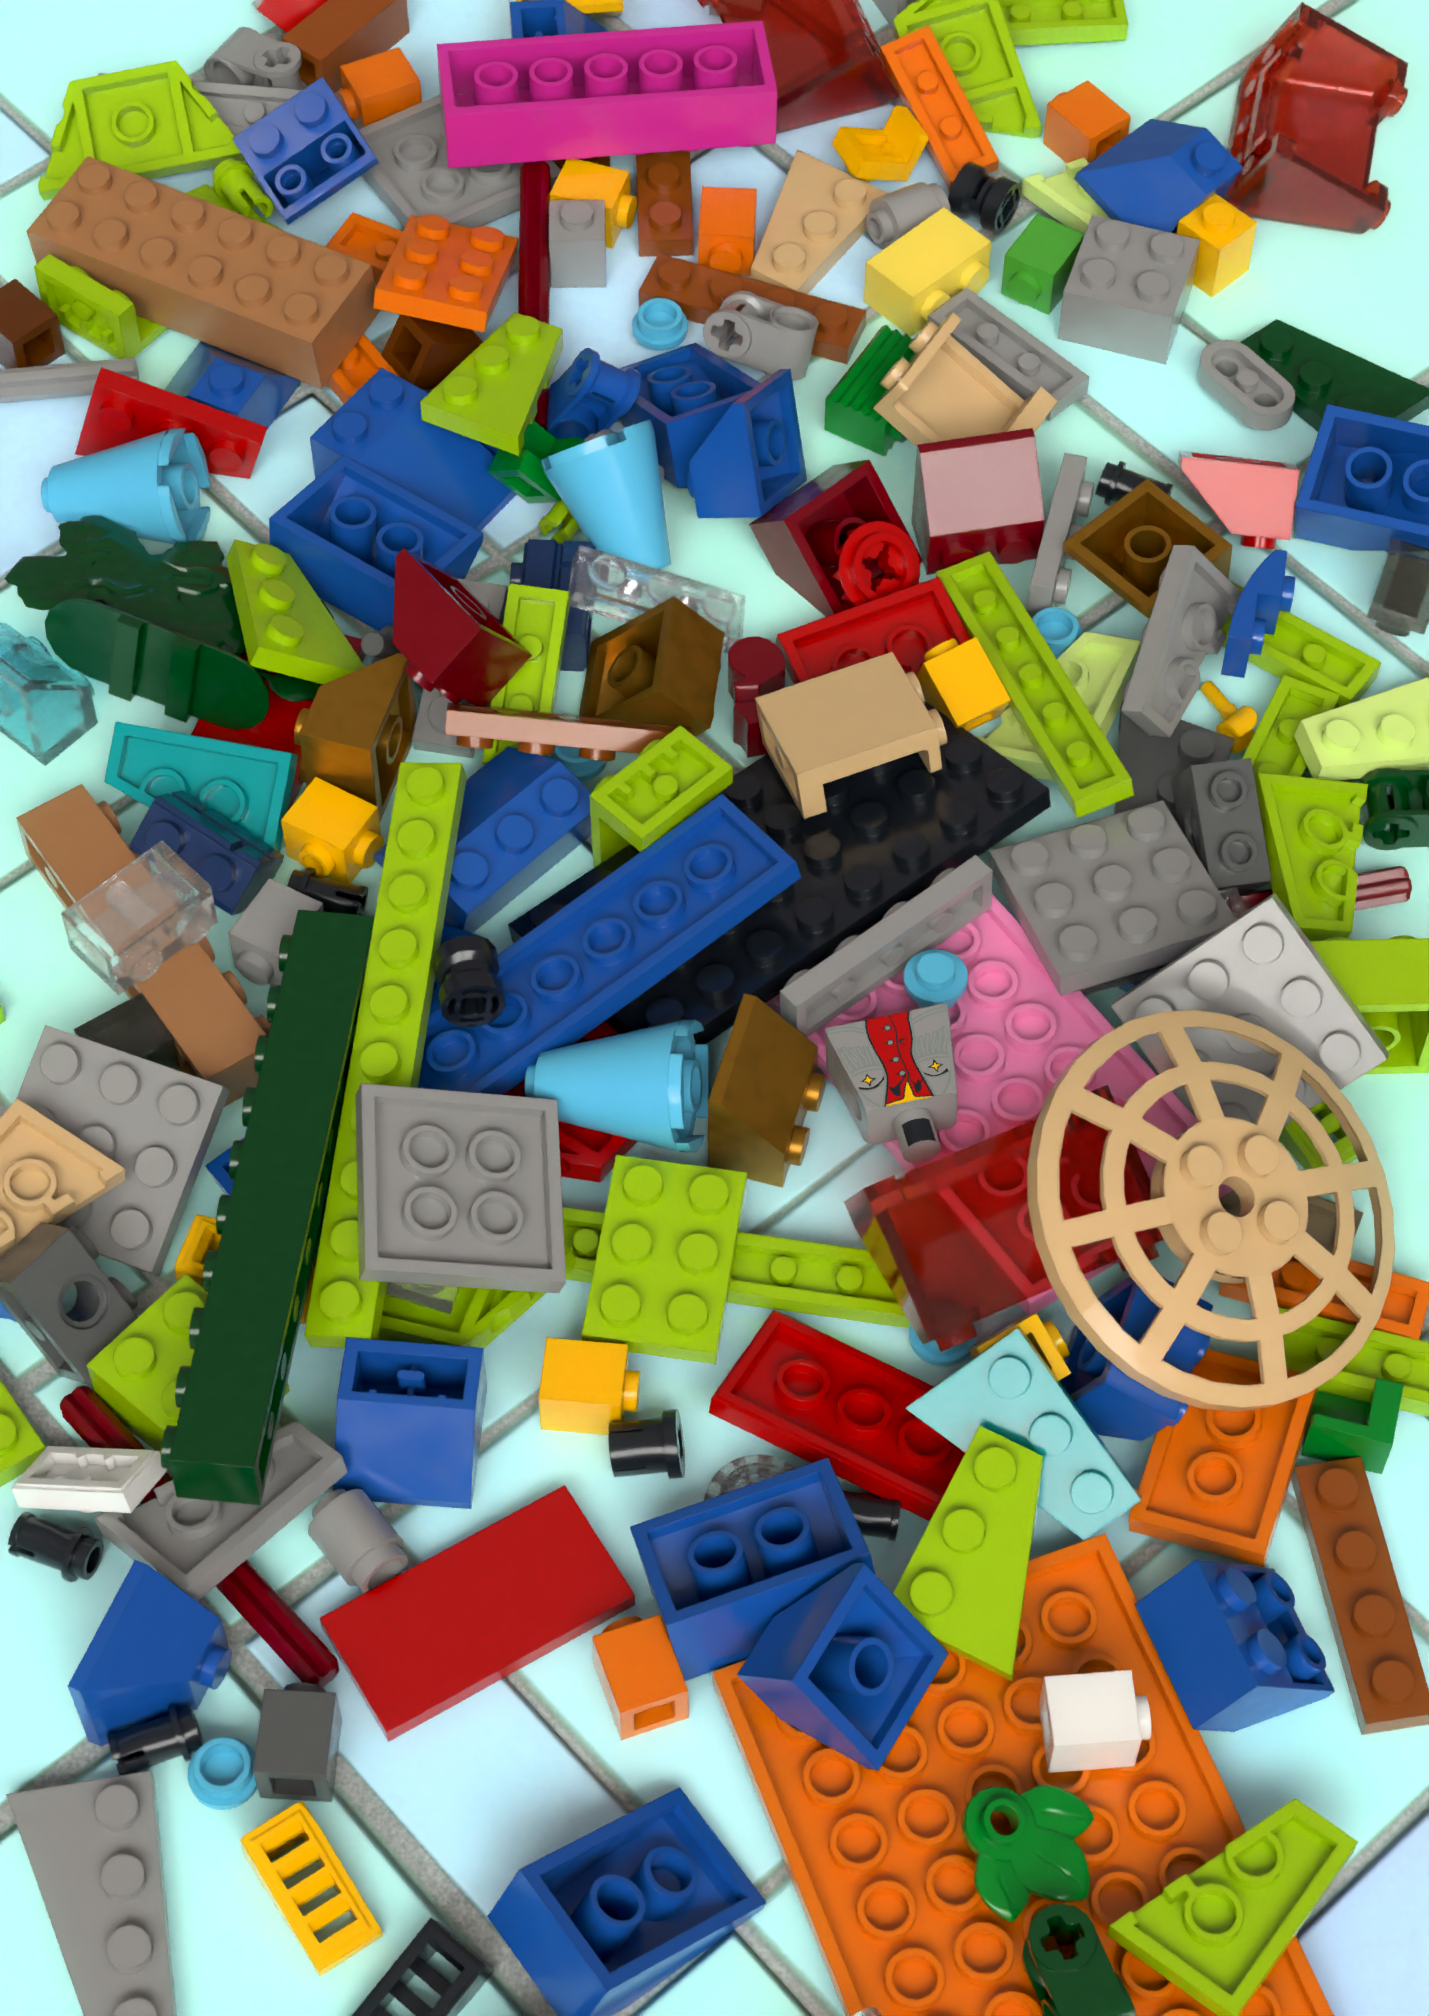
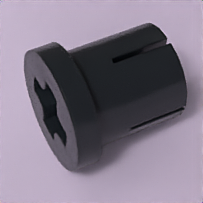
[608,1409,685,1479]

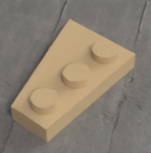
[751,149,887,294]
[0,1098,126,1259]

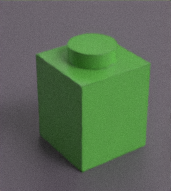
[1001,214,1085,315]

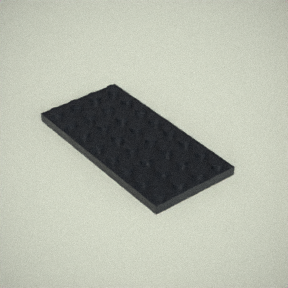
[508,701,1051,1044]

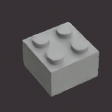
[1058,215,1200,365]

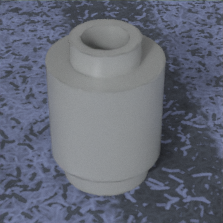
[866,182,951,249]
[308,1489,408,1593]

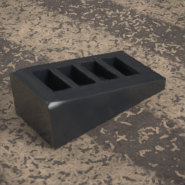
[352,1918,495,2016]

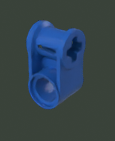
[546,348,641,440]

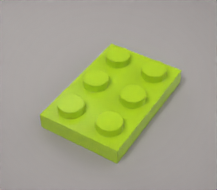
[581,1155,747,1364]

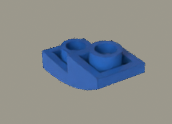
[1221,549,1296,678]

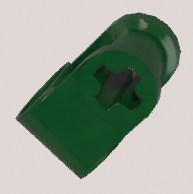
[1359,768,1429,850]
[1022,1903,1137,2016]

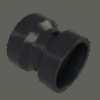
[948,162,1021,234]
[433,935,506,1027]

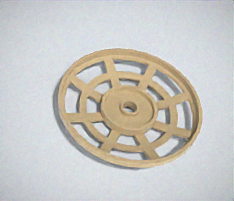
[1027,1010,1395,1412]

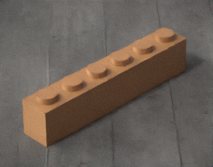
[16,784,271,1107]

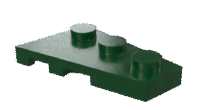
[1240,319,1429,432]

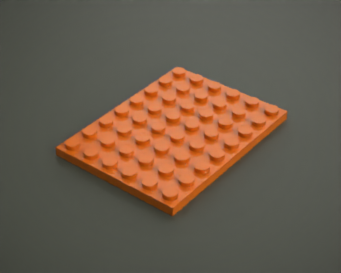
[712,1534,1334,2016]

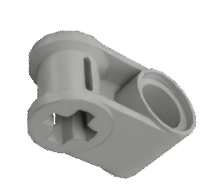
[204,27,307,90]
[703,290,819,381]

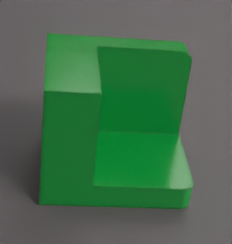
[487,421,586,504]
[1301,1378,1404,1474]

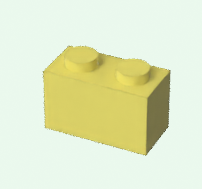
[864,207,991,337]

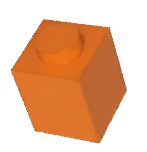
[336,47,422,129]
[1043,80,1131,163]
[698,186,757,276]
[592,1614,689,1740]

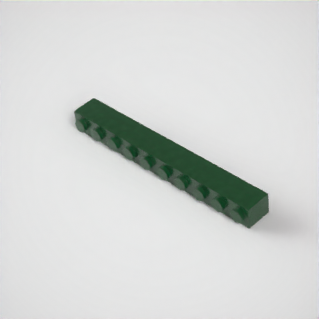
[161,910,375,1505]

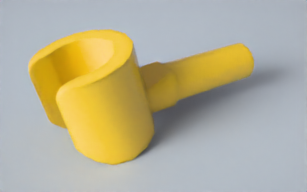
[1200,681,1257,753]

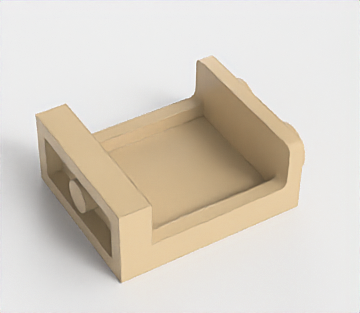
[873,312,1058,447]
[755,652,947,819]

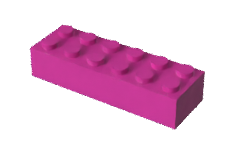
[436,21,777,168]

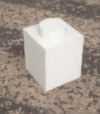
[1038,1670,1151,1773]

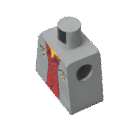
[825,1003,957,1163]

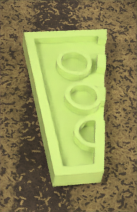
[1294,677,1429,781]

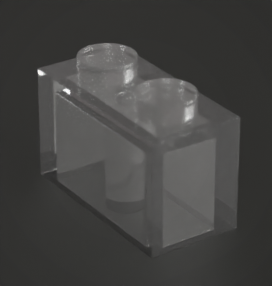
[61,840,218,995]

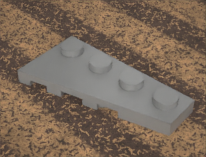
[6,1771,177,2016]

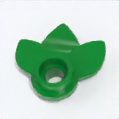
[961,1785,1094,1922]

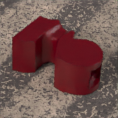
[728,636,785,758]

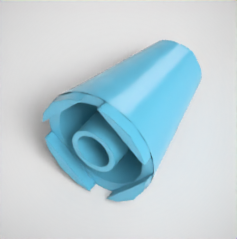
[540,420,671,591]
[41,428,210,545]
[525,1020,711,1152]

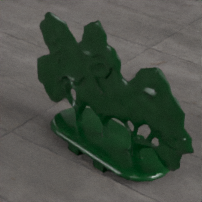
[5,515,334,730]

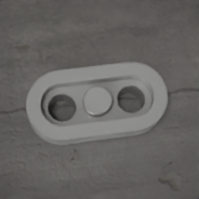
[1197,340,1295,431]

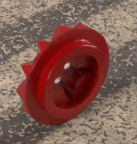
[833,521,920,606]

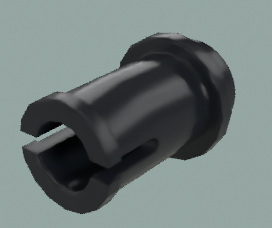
[1095,461,1173,506]
[287,867,368,915]
[839,1483,901,1541]
[8,1512,104,1582]
[107,1704,204,1776]

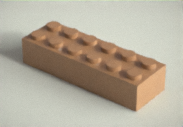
[26,156,381,389]

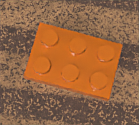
[373,214,519,332]
[1129,1349,1318,1567]

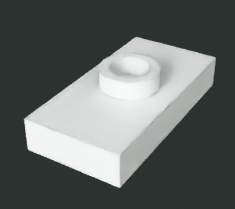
[11,1446,167,1513]

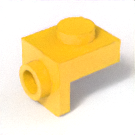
[832,106,928,181]

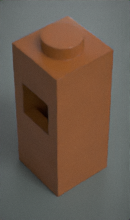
[281,0,410,94]

